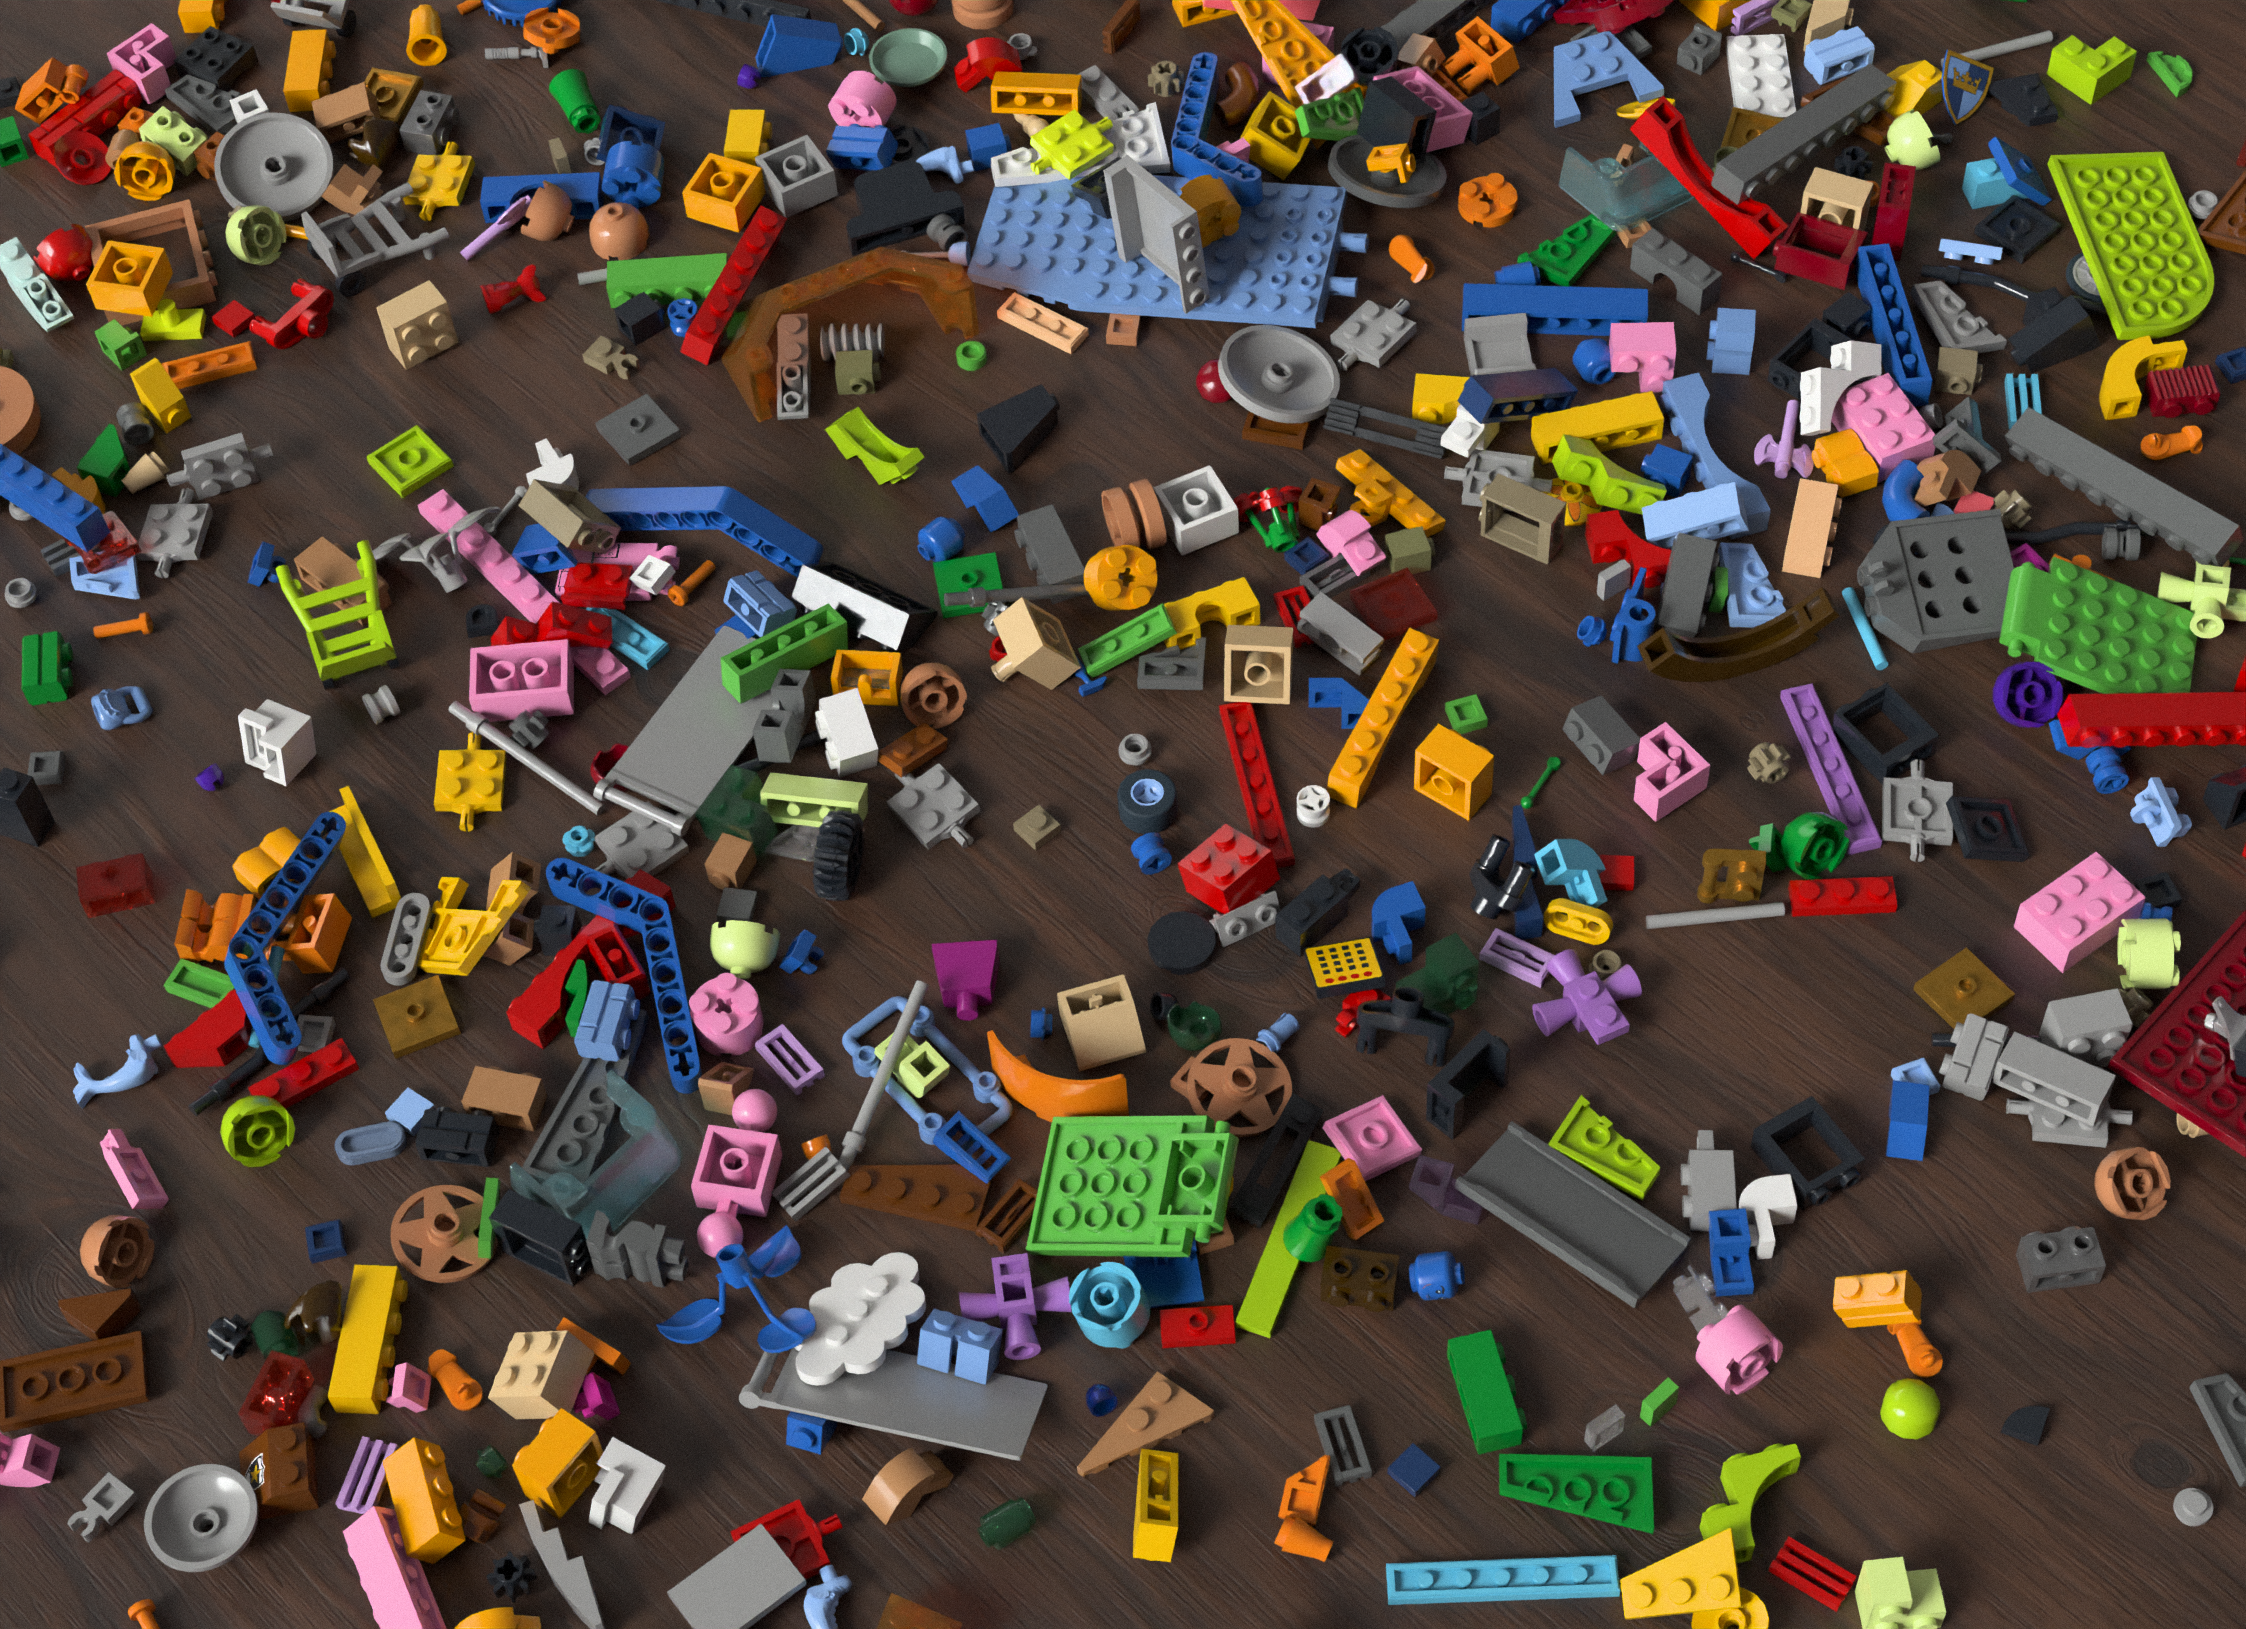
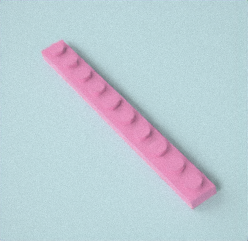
[418,489,631,695]

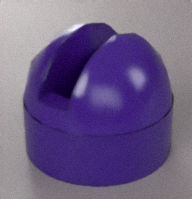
[737,64,761,89]
[194,763,224,791]

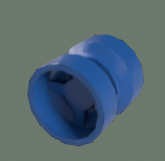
[2085,747,2129,794]

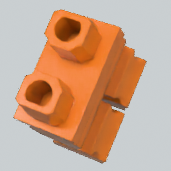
[174,889,273,964]

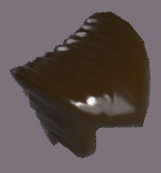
[348,116,403,175]
[284,1280,343,1346]

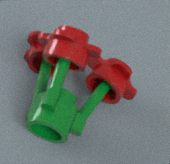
[1233,486,1302,553]

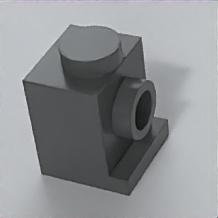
[1676,23,1722,75]

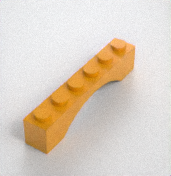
[1327,628,1439,809]

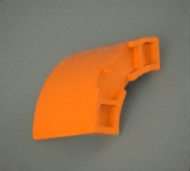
[987,1030,1129,1122]

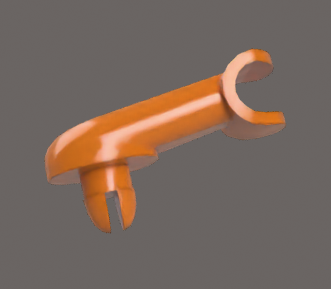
[1389,234,1435,283]
[2140,426,2203,460]
[1887,1319,1943,1378]
[427,1349,483,1411]

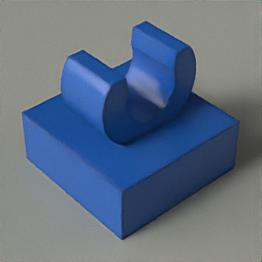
[247,542,286,587]
[779,929,824,975]

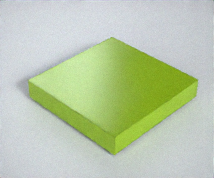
[366,425,453,498]

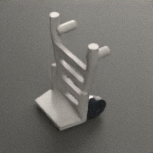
[271,0,357,38]
[301,182,449,297]

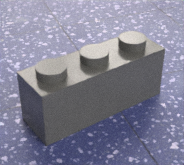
[1014,504,1085,604]
[1653,532,1720,638]

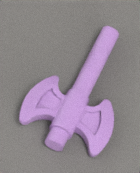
[460,195,532,261]
[1754,400,1814,479]

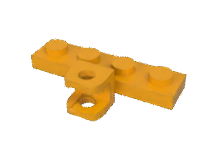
[1335,449,1446,537]

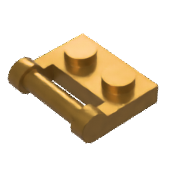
[1697,849,1766,904]

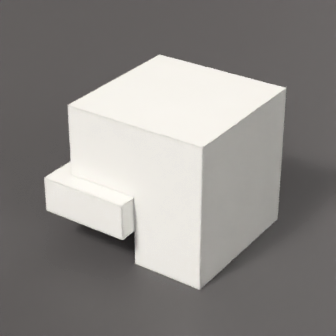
[238,699,316,786]
[589,1437,666,1535]

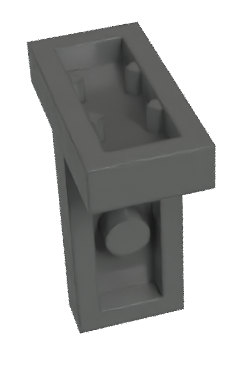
[1933,396,2001,479]

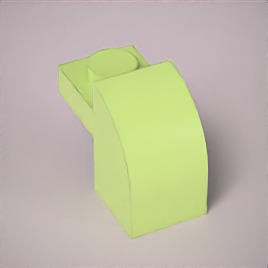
[874,1033,950,1098]

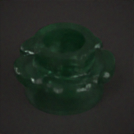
[475,1444,509,1479]

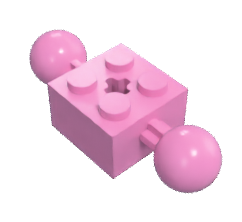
[691,1089,783,1258]

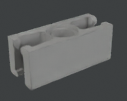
[1297,592,1384,676]

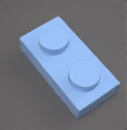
[1939,238,2003,265]

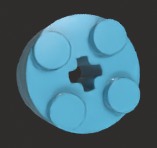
[1069,1262,1151,1349]

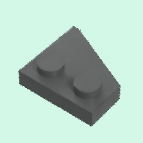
[1137,638,1206,690]

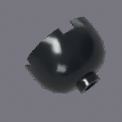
[1340,27,1399,87]

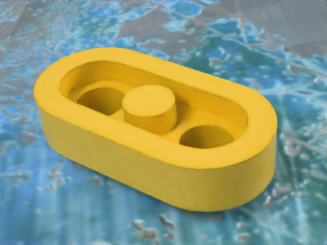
[1543,898,1613,945]

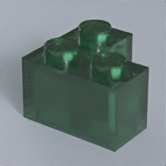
[695,765,778,856]
[1396,932,1479,1015]

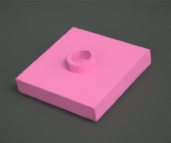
[1323,1095,1422,1181]

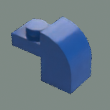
[1371,881,1425,965]

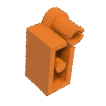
[15,57,89,124]

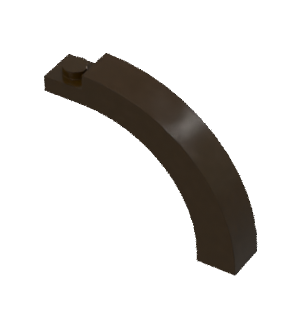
[1637,587,1841,682]

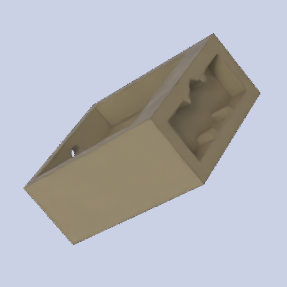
[1478,473,1566,565]
[518,479,621,554]

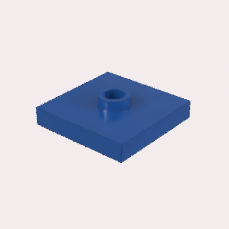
[1988,137,2052,206]

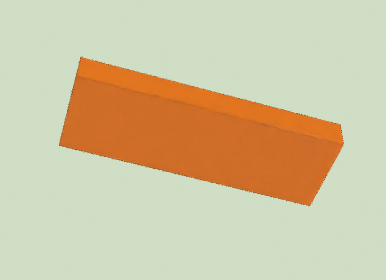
[161,341,257,389]

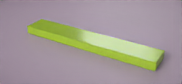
[1235,1140,1342,1338]

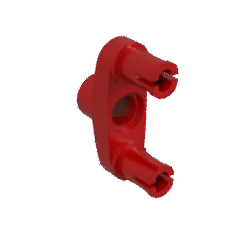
[249,278,334,350]

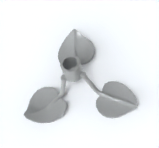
[373,506,502,593]

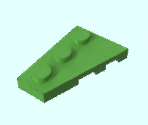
[1295,87,1364,141]

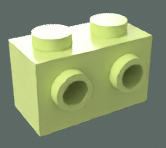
[139,106,208,176]

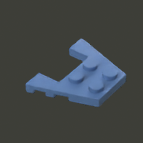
[1554,31,1664,128]

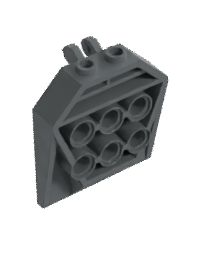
[1857,509,2014,653]

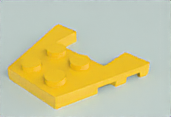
[417,877,531,976]

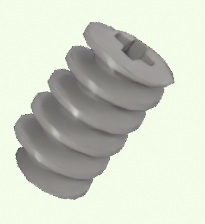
[820,323,885,362]

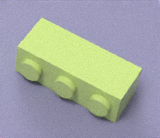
[760,772,868,827]

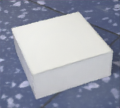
[629,555,676,595]

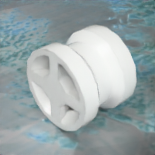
[1297,785,1330,828]

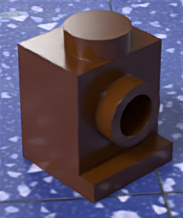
[1299,477,1341,531]

